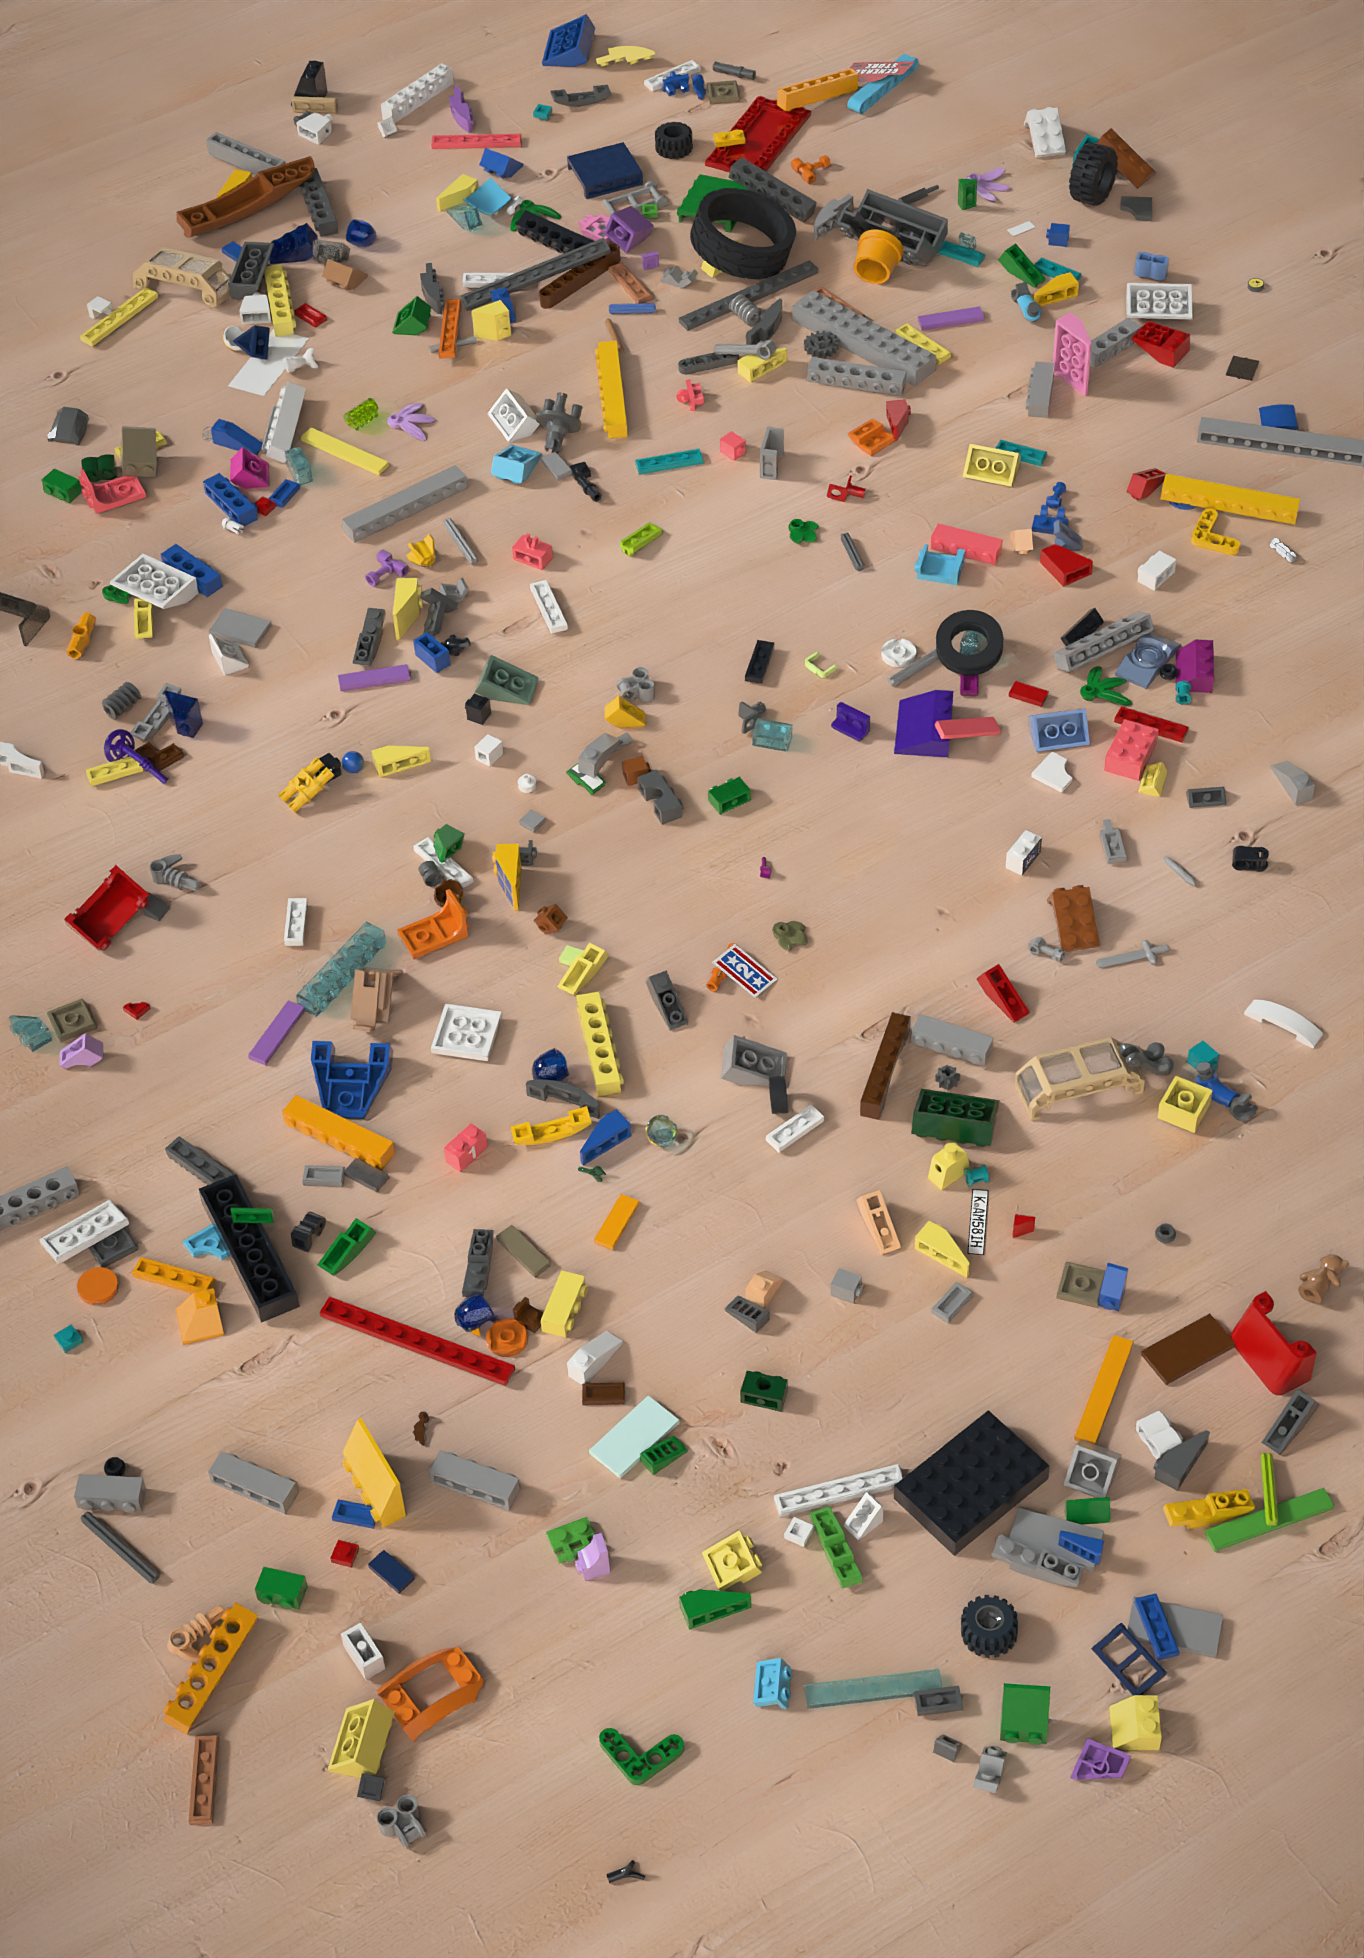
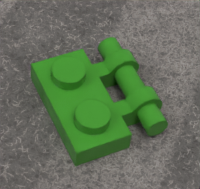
[546,1517,595,1564]

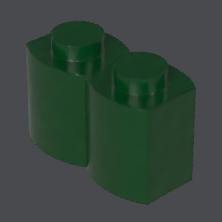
[81,454,117,482]

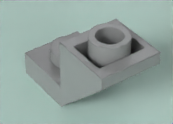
[660,265,698,288]
[973,1746,1007,1793]

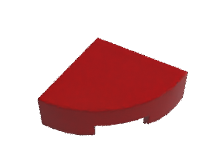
[123,1002,151,1020]

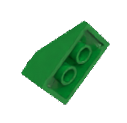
[1000,1683,1051,1745]

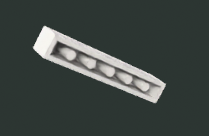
[265,381,306,463]

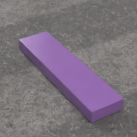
[918,306,984,331]
[338,664,410,691]
[248,1000,305,1066]

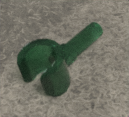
[578,1166,606,1182]

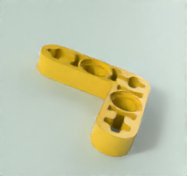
[1191,508,1240,555]

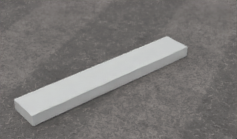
[774,1464,904,1517]

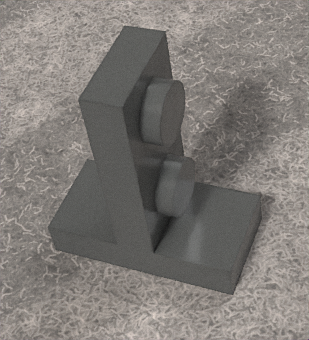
[420,588,458,636]

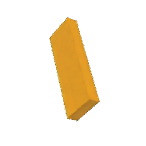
[594,1194,639,1250]

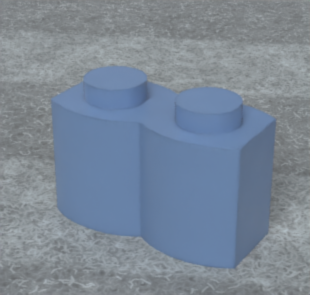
[1134,252,1169,281]

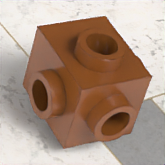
[534,904,568,934]

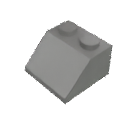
[1063,1440,1122,1498]

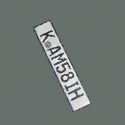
[967,1189,989,1255]

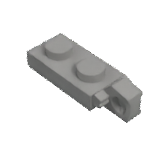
[1100,819,1126,864]

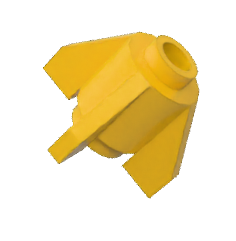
[406,534,436,567]

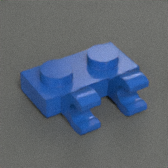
[1032,505,1068,534]

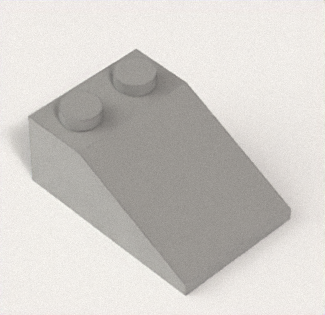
[721,1035,787,1086]

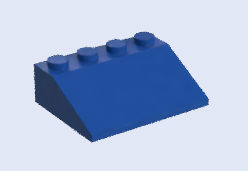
[542,14,595,66]

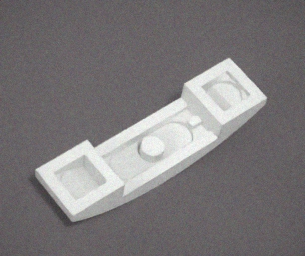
[1244,999,1323,1048]

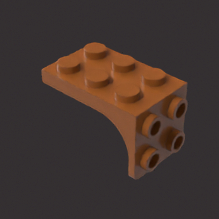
[1047,885,1100,952]

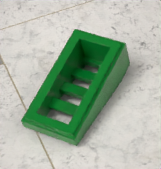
[640,1436,687,1475]

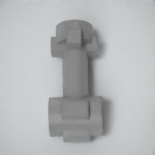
[1028,937,1065,962]

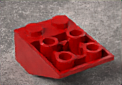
[1131,321,1190,368]

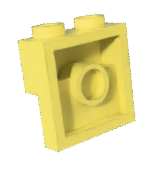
[702,1530,763,1591]

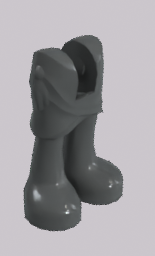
[1119,1042,1174,1076]

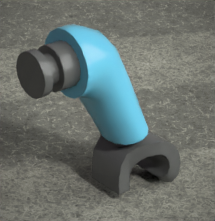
[1011,282,1041,322]

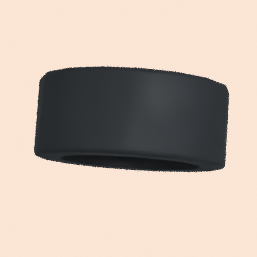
[769,1076,788,1114]

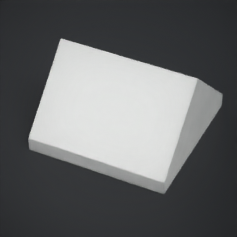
[209,634,249,676]

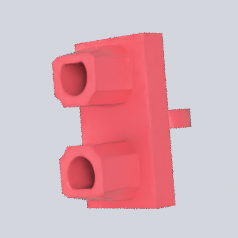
[676,379,704,411]

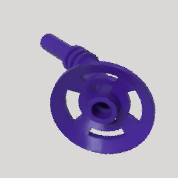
[104,729,168,784]

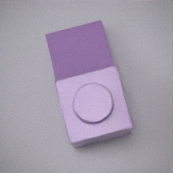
[59,1033,104,1069]
[575,1533,610,1581]

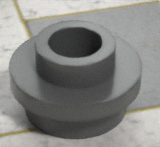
[1155,1223,1176,1243]

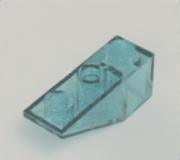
[960,630,983,655]

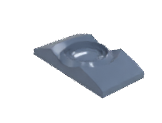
[1115,632,1181,689]

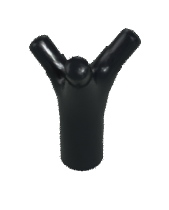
[606,1860,645,1883]

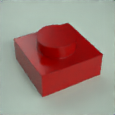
[254,496,276,516]
[330,1540,359,1568]

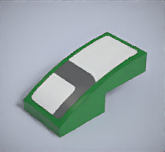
[566,763,606,795]

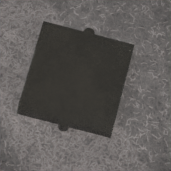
[1226,356,1259,381]

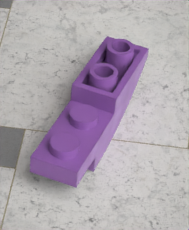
[449,86,474,133]

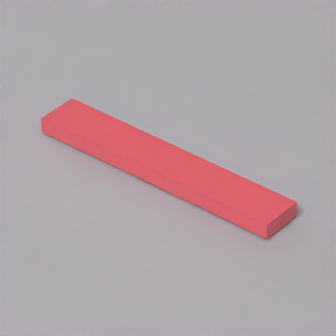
[431,133,521,149]

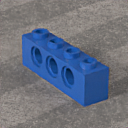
[203,473,258,527]
[161,544,223,598]

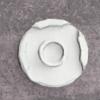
[881,639,916,668]

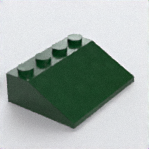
[911,1088,1000,1147]

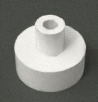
[518,774,536,793]

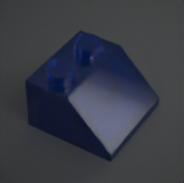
[164,690,203,738]

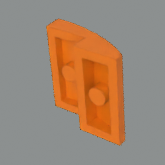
[848,419,895,456]

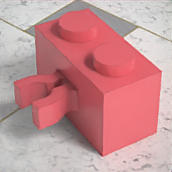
[512,533,553,570]

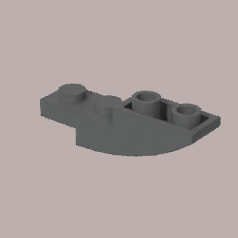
[420,263,444,314]
[745,299,782,345]
[353,608,386,666]
[462,1229,494,1298]

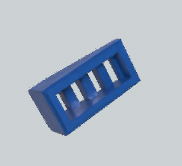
[1058,1530,1104,1565]

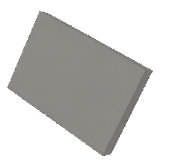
[209,608,271,648]

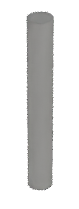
[429,336,477,352]

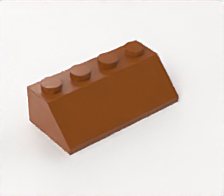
[1097,128,1156,189]

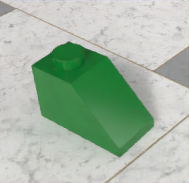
[433,824,465,863]

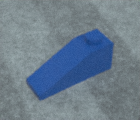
[211,419,263,456]
[580,1109,632,1166]

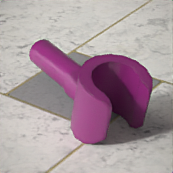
[760,857,771,878]

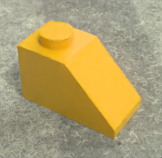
[605,696,646,728]

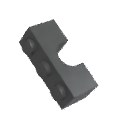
[637,770,683,825]

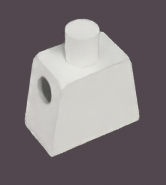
[296,113,333,145]
[240,292,272,325]

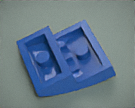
[1259,404,1298,430]

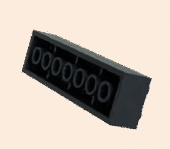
[199,1174,300,1323]

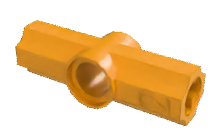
[66,612,96,659]

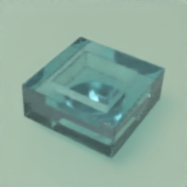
[958,232,976,250]

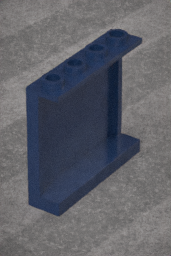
[567,142,643,199]

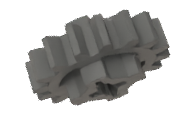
[804,331,839,358]

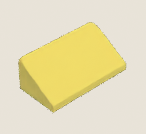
[1138,762,1168,796]

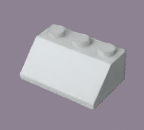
[487,388,539,443]

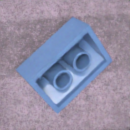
[1028,709,1090,752]

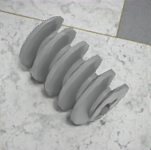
[729,294,761,327]

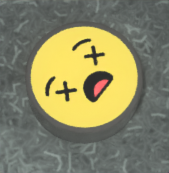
[1248,278,1264,292]

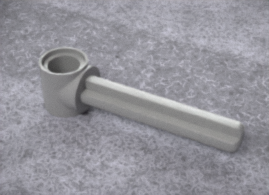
[714,340,776,360]

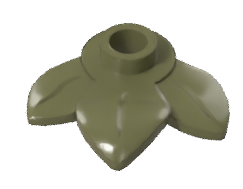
[772,921,808,951]

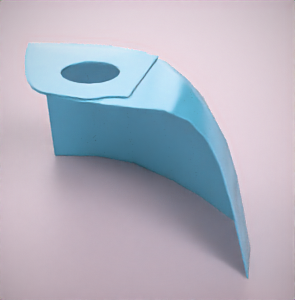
[463,177,513,215]

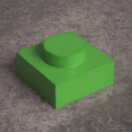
[642,204,658,219]

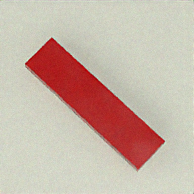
[1114,706,1189,743]

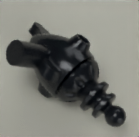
[441,634,471,656]

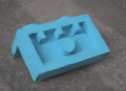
[753,1658,792,1709]

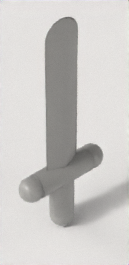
[1096,940,1170,968]

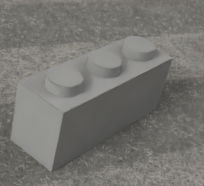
[74,1474,146,1512]

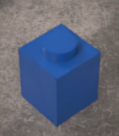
[1046,223,1070,247]

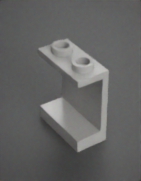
[760,427,784,480]

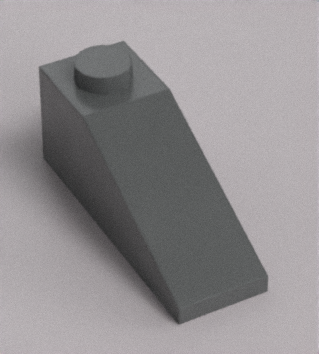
[1261,1389,1320,1455]
[1153,1430,1210,1491]

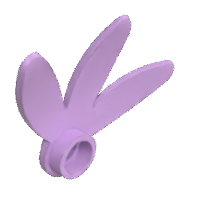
[966,168,1010,201]
[387,403,435,441]

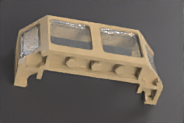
[132,247,232,307]
[1015,1037,1145,1121]

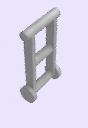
[603,181,667,214]

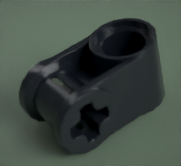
[1232,846,1269,872]

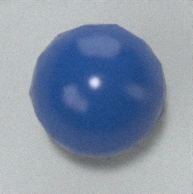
[341,751,364,773]

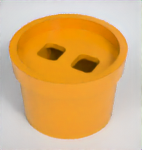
[854,230,904,284]

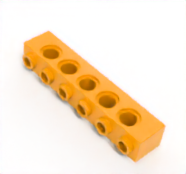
[163,1602,259,1735]

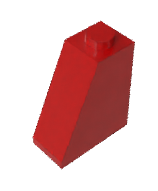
[1040,544,1093,587]

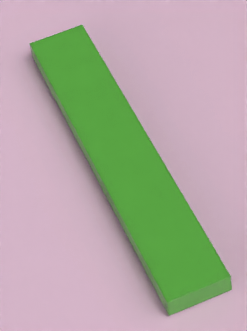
[1205,1488,1334,1552]

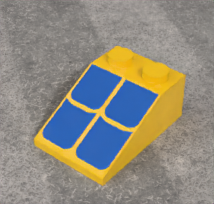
[493,844,522,911]

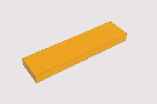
[132,1257,216,1293]

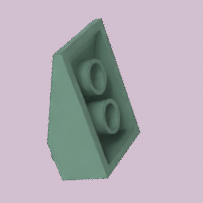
[475,655,539,705]

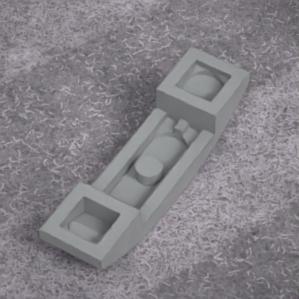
[130,683,182,741]

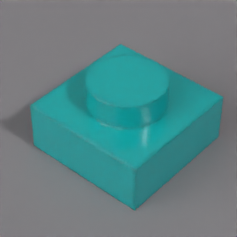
[533,104,552,120]
[54,1324,83,1353]

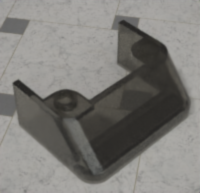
[0,592,51,647]

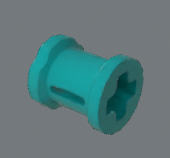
[1175,681,1191,705]
[964,1164,989,1186]

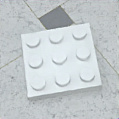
[431,1004,502,1061]

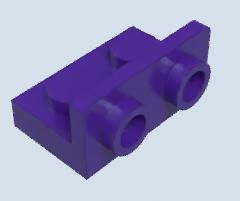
[831,702,870,741]

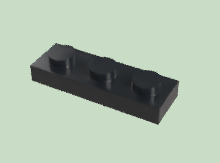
[1060,608,1104,646]
[745,640,775,684]

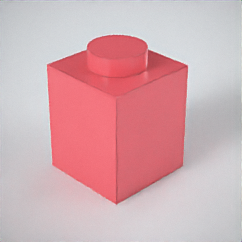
[720,431,746,461]

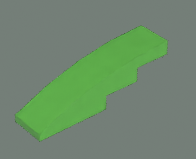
[809,1506,863,1589]

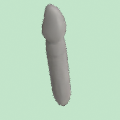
[1164,857,1196,886]

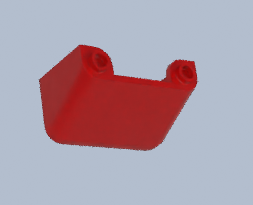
[64,865,150,951]
[1230,1291,1317,1395]

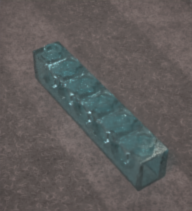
[296,921,386,1017]

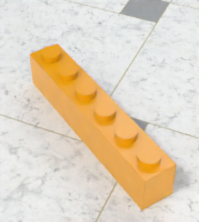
[777,68,859,111]
[282,1095,395,1170]

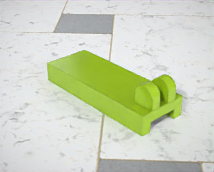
[620,522,662,557]

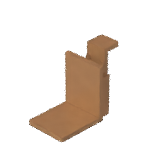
[351,967,402,1031]

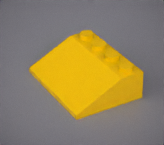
[342,1418,406,1528]

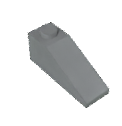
[578,733,620,778]
[1271,761,1315,805]

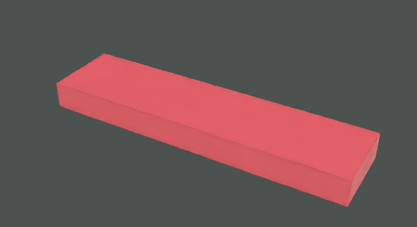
[934,717,1001,739]

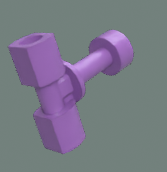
[365,550,409,586]

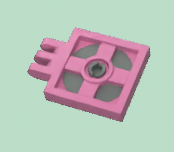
[578,214,611,243]

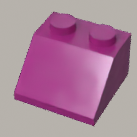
[230,447,269,489]

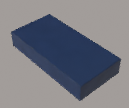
[368,1550,415,1594]

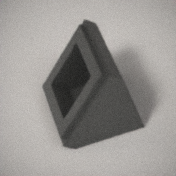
[933,1734,963,1762]

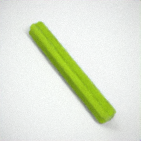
[1261,1453,1278,1526]

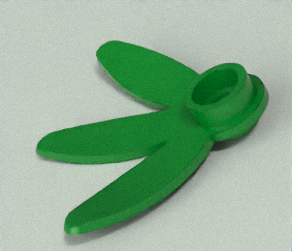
[510,200,561,232]
[1080,666,1132,706]

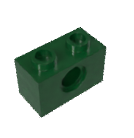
[740,1370,788,1412]

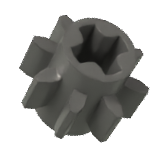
[935,1065,960,1090]

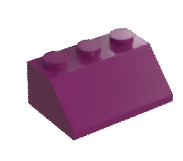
[1176,639,1214,693]

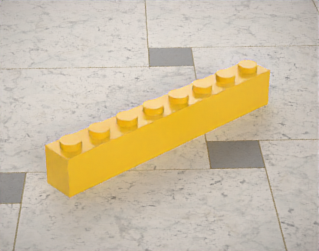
[595,340,627,438]
[1160,474,1300,525]

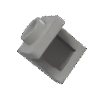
[439,578,468,602]

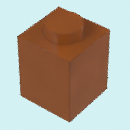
[622,756,651,786]

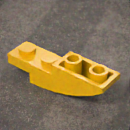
[1163,1489,1255,1529]

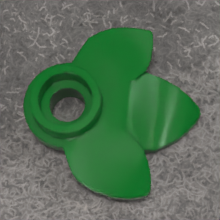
[789,519,819,544]
[102,585,132,604]

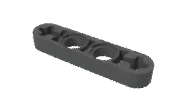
[678,352,739,375]

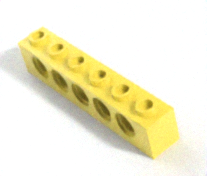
[264,264,296,337]
[576,992,624,1097]

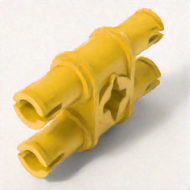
[278,757,335,813]

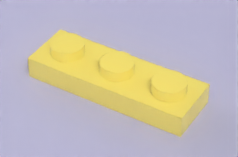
[86,757,143,787]

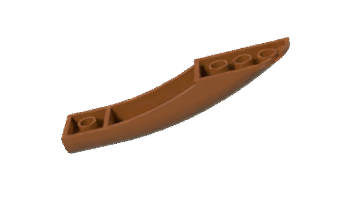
[176,156,315,238]

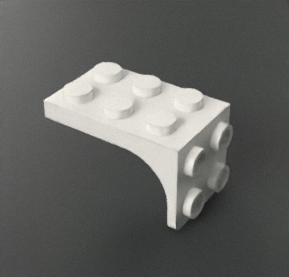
[1024,107,1066,158]

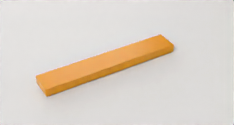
[1074,1335,1133,1445]

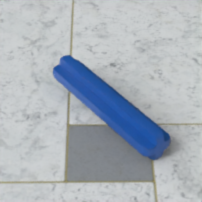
[609,303,656,314]

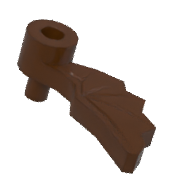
[412,1412,429,1446]

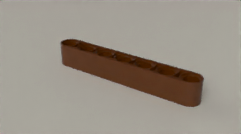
[539,243,621,309]

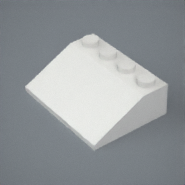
[1126,283,1192,319]
[110,554,198,609]

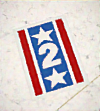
[712,944,777,998]

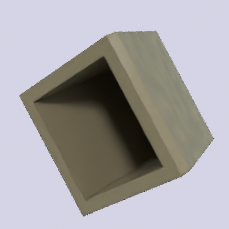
[120,426,157,477]

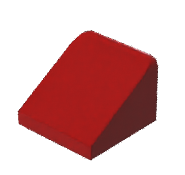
[1012,1214,1036,1238]

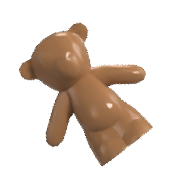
[1298,1254,1349,1303]

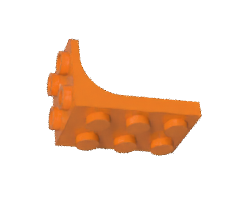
[397,889,469,960]

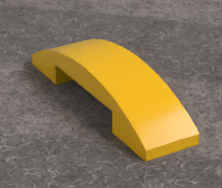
[510,1106,592,1145]

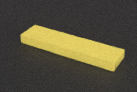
[895,323,951,364]

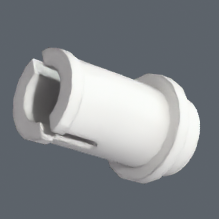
[222,517,244,535]

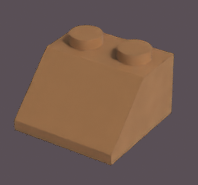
[322,259,368,290]

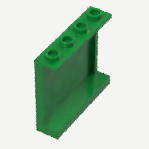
[677,174,750,233]

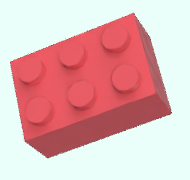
[1104,719,1159,781]

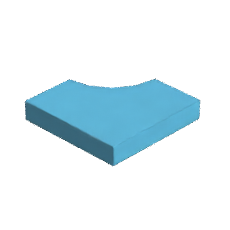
[183,1225,228,1260]

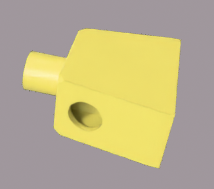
[928,1143,970,1191]

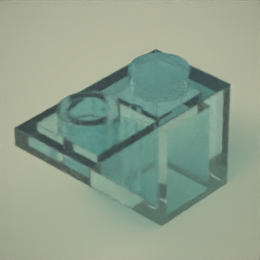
[9,1015,52,1052]

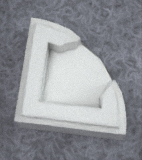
[507,195,523,215]

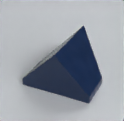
[233,325,270,360]

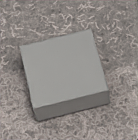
[519,810,545,833]

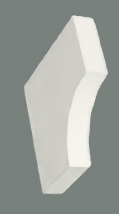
[1031,752,1072,793]

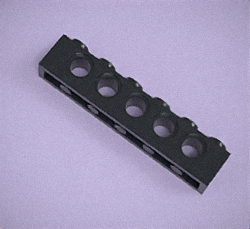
[515,210,594,253]

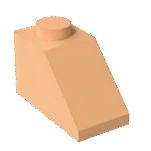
[1010,529,1033,554]
[745,1270,784,1309]

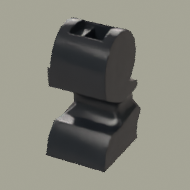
[291,1211,326,1253]

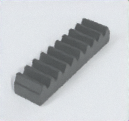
[165,1136,233,1185]

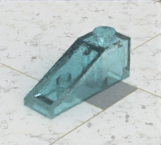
[446,205,483,232]

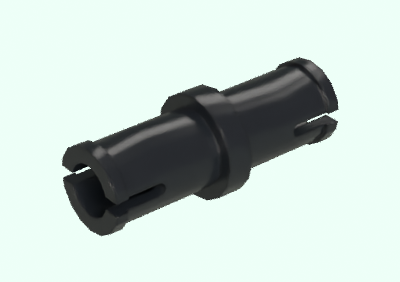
[577,475,602,502]

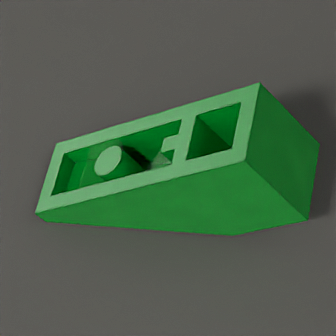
[998,243,1045,288]
[679,1589,752,1630]

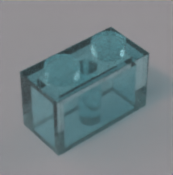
[284,447,313,485]
[752,718,792,752]

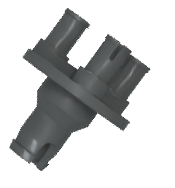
[536,392,583,454]

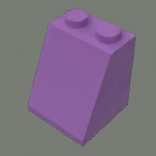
[604,206,654,254]

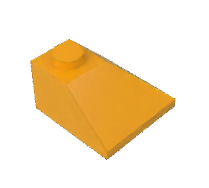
[176,1288,224,1345]

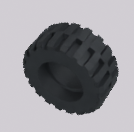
[1069,142,1118,206]

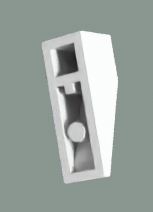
[567,1331,623,1385]

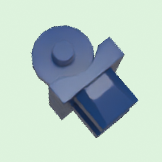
[662,71,689,96]

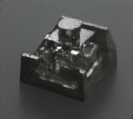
[313,239,351,268]

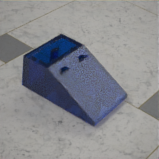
[269,223,318,264]

